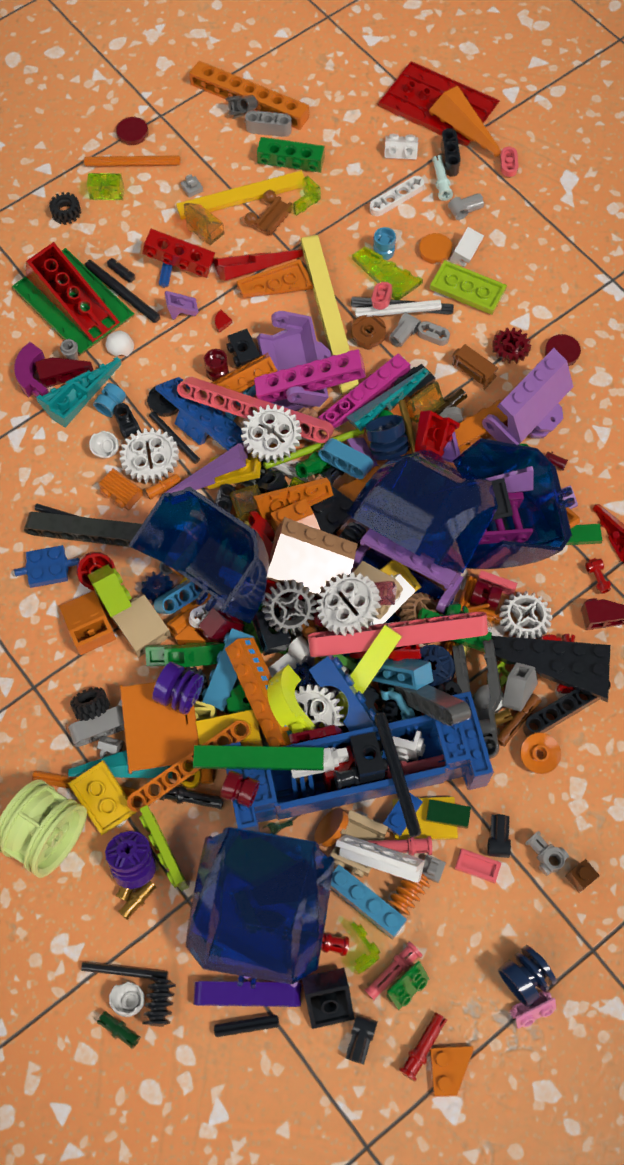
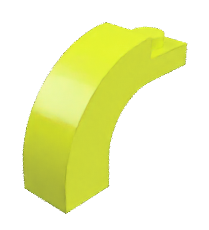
[267,664,316,733]

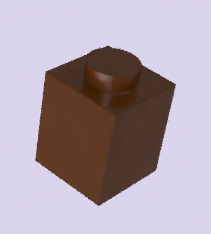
[565,859,600,893]

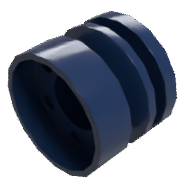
[365,415,410,460]
[417,644,456,688]
[497,945,557,1007]

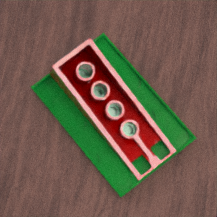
[12,242,134,355]

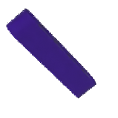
[193,981,301,1007]

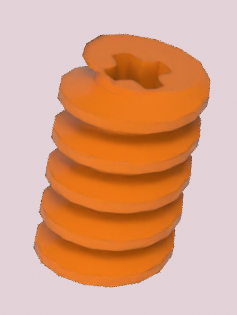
[386,873,431,916]

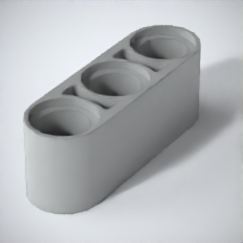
[245,111,292,137]
[68,706,124,747]

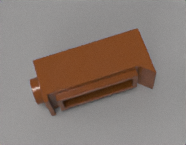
[452,344,498,390]

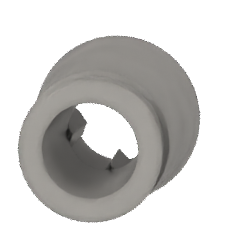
[60,339,78,360]

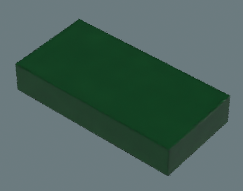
[426,800,471,829]

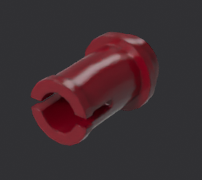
[543,451,568,471]

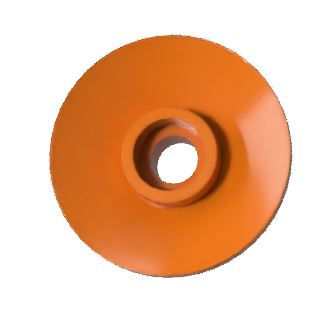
[520,733,561,774]

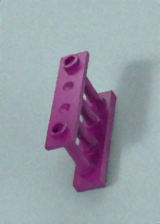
[455,492,533,547]

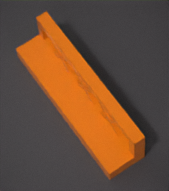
[211,352,278,401]

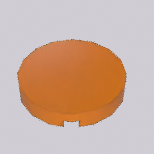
[419,233,453,264]
[314,808,349,847]

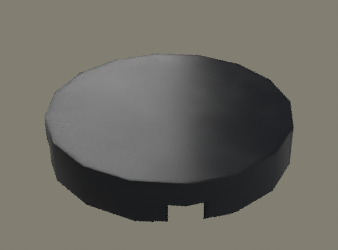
[147,386,179,417]

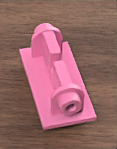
[509,991,556,1029]

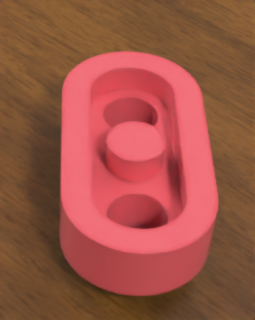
[500,147,518,177]
[371,282,392,310]

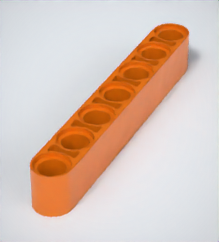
[127,720,251,812]

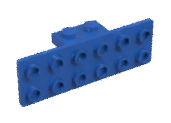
[155,377,244,451]

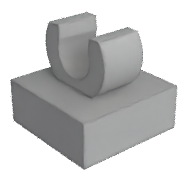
[181,174,203,198]
[97,736,124,758]
[422,854,446,883]

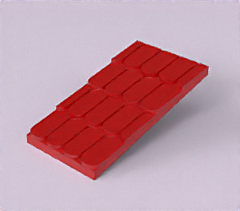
[377,61,500,146]

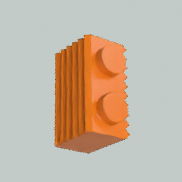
[99,468,143,511]

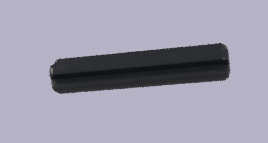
[214,1015,279,1037]

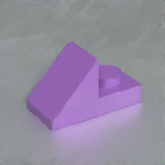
[164,291,199,320]

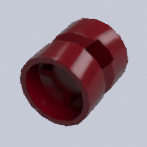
[204,349,229,381]
[470,580,503,611]
[220,770,260,808]

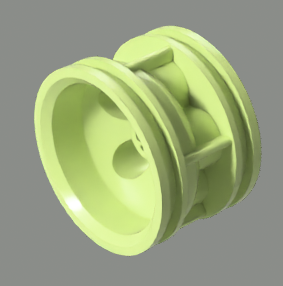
[0,779,87,878]

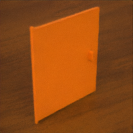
[120,682,199,774]

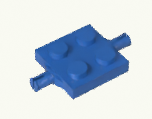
[14,545,79,588]

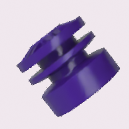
[152,662,204,715]
[105,831,156,889]

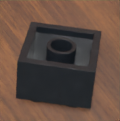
[302,968,355,1029]

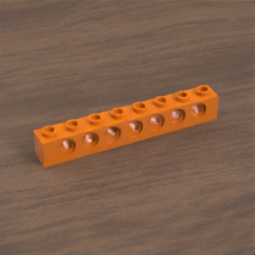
[189,61,309,130]

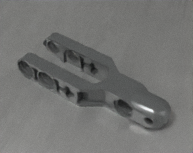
[453,639,502,759]

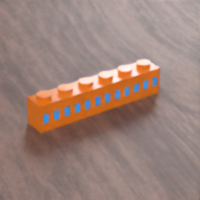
[225,638,293,747]

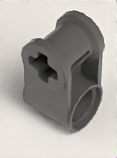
[226,95,257,115]

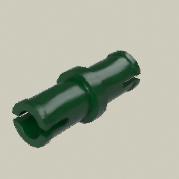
[97,1011,141,1049]

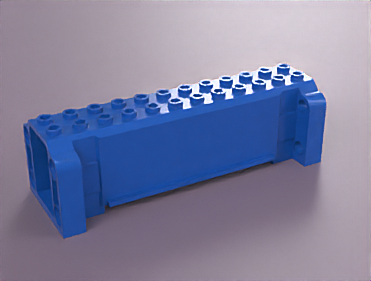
[223,692,494,841]

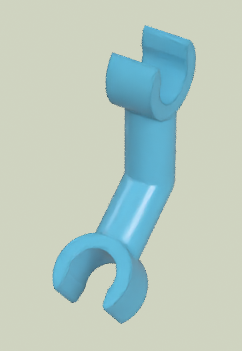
[381,687,415,720]

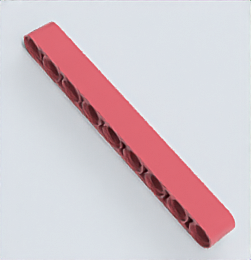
[177,377,334,443]
[307,612,488,657]

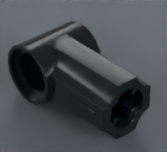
[487,814,511,858]
[345,1014,378,1065]

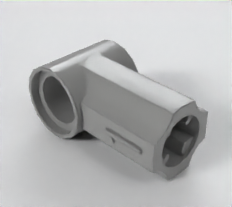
[448,193,484,220]
[389,313,421,347]

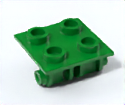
[386,961,429,1010]

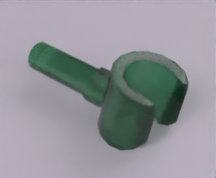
[263,821,293,837]

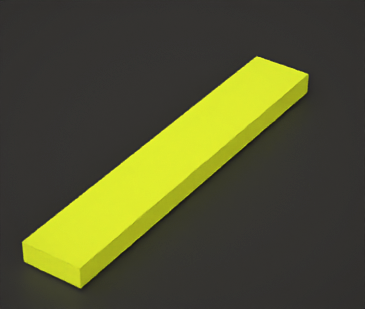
[319,625,402,728]

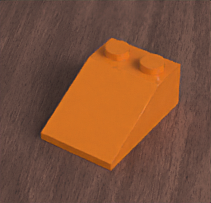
[270,499,321,533]

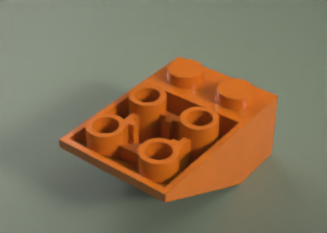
[59,590,116,655]

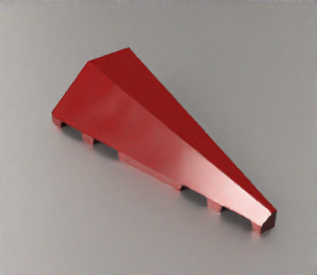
[213,249,303,281]
[407,410,460,498]
[593,504,624,562]

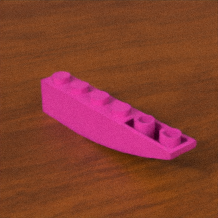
[318,353,411,429]

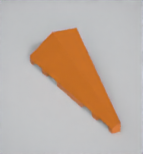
[429,86,501,157]

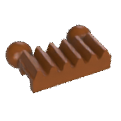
[244,190,292,236]

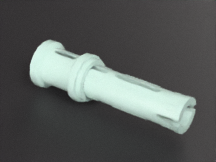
[432,155,453,201]

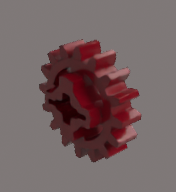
[492,327,531,364]

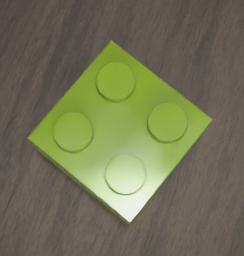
[87,565,132,617]

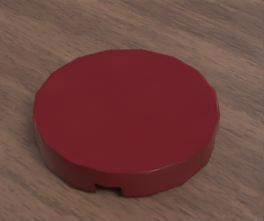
[116,117,148,145]
[545,334,581,366]

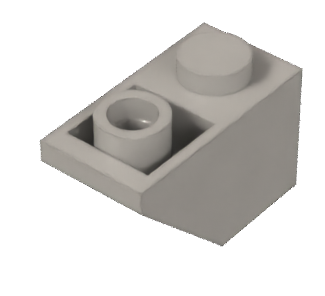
[502,663,538,712]

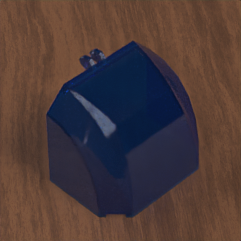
[439,438,575,569]
[347,449,498,573]
[129,487,269,623]
[186,827,335,989]

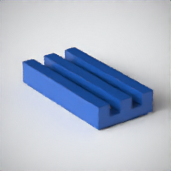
[291,773,315,800]

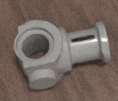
[525,831,569,876]

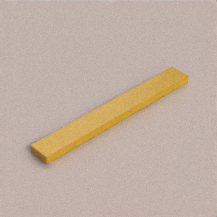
[176,170,307,220]

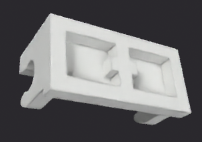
[449,227,484,267]

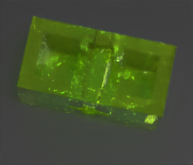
[87,173,124,200]

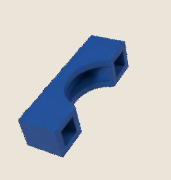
[309,655,376,732]

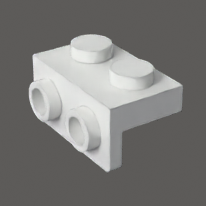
[384,134,418,159]
[393,731,425,761]

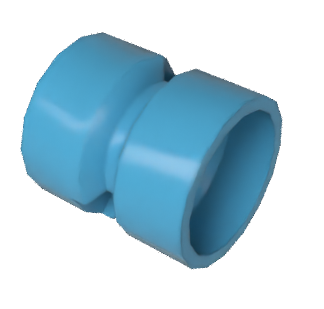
[373,227,396,260]
[93,383,127,417]

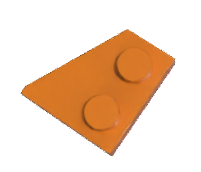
[430,1046,474,1097]

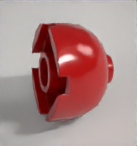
[76,552,116,590]

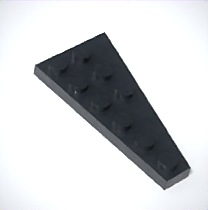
[491,636,611,702]

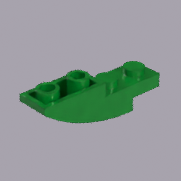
[145,642,225,667]

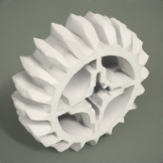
[499,591,552,639]

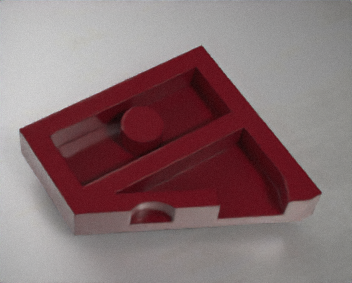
[289,725,344,744]

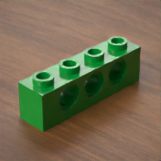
[257,137,325,173]

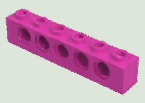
[254,349,366,403]

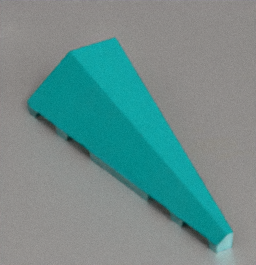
[36,357,122,428]
[346,368,429,431]
[68,750,173,778]

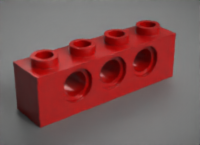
[143,229,215,278]

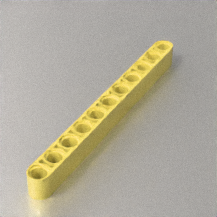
[301,235,359,394]

